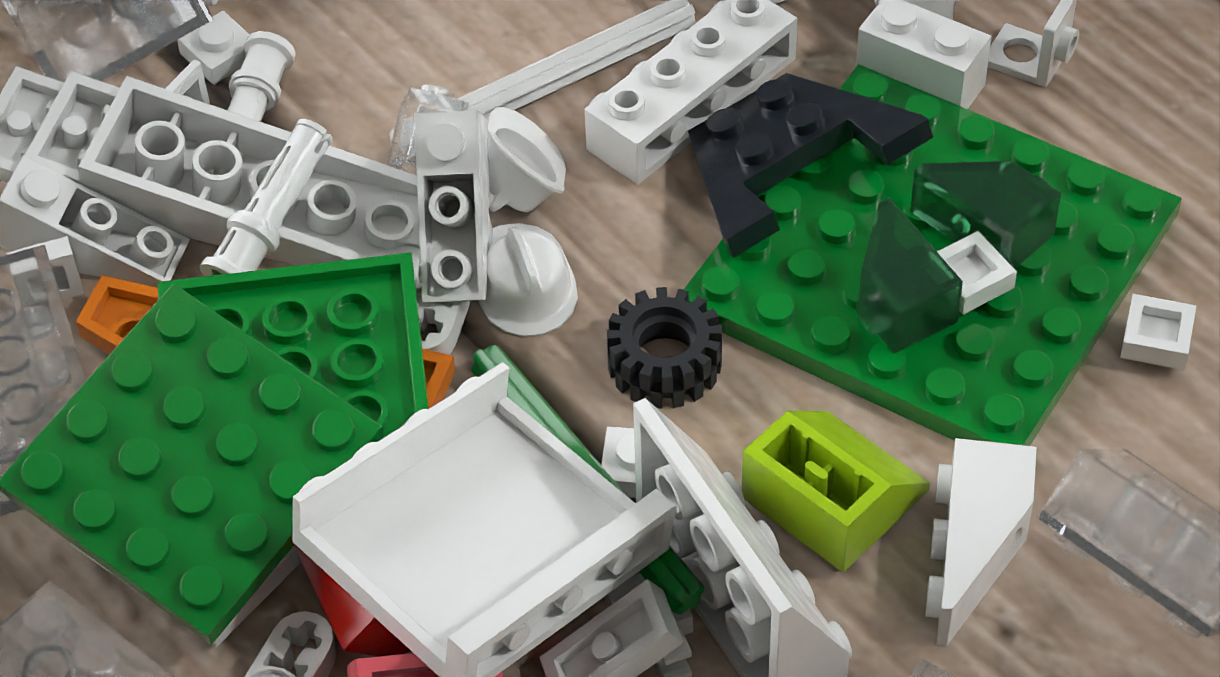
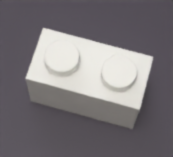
[856,0,991,109]

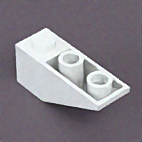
[414,110,489,303]
[0,155,190,288]
[925,438,1037,646]

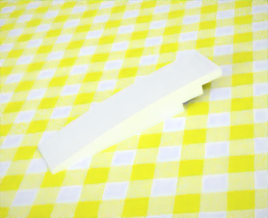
[0,66,420,271]

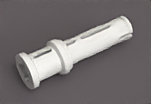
[206,31,296,175]
[200,119,333,276]

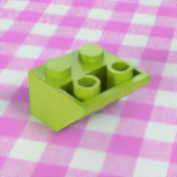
[742,411,930,573]

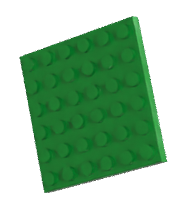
[683,64,1182,446]

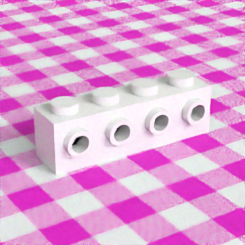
[584,0,798,185]

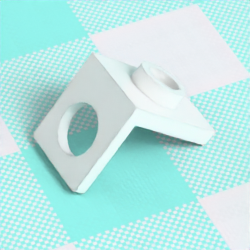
[988,0,1079,88]

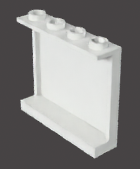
[293,362,676,677]

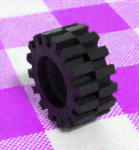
[607,287,722,409]

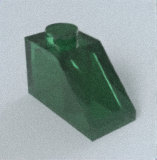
[910,161,1061,269]
[856,198,963,353]

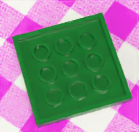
[158,252,429,438]
[0,283,384,645]

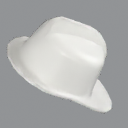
[487,107,566,212]
[478,223,578,337]

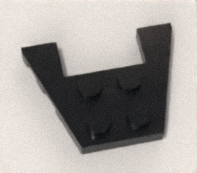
[688,73,934,258]

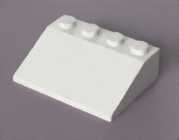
[633,398,852,677]

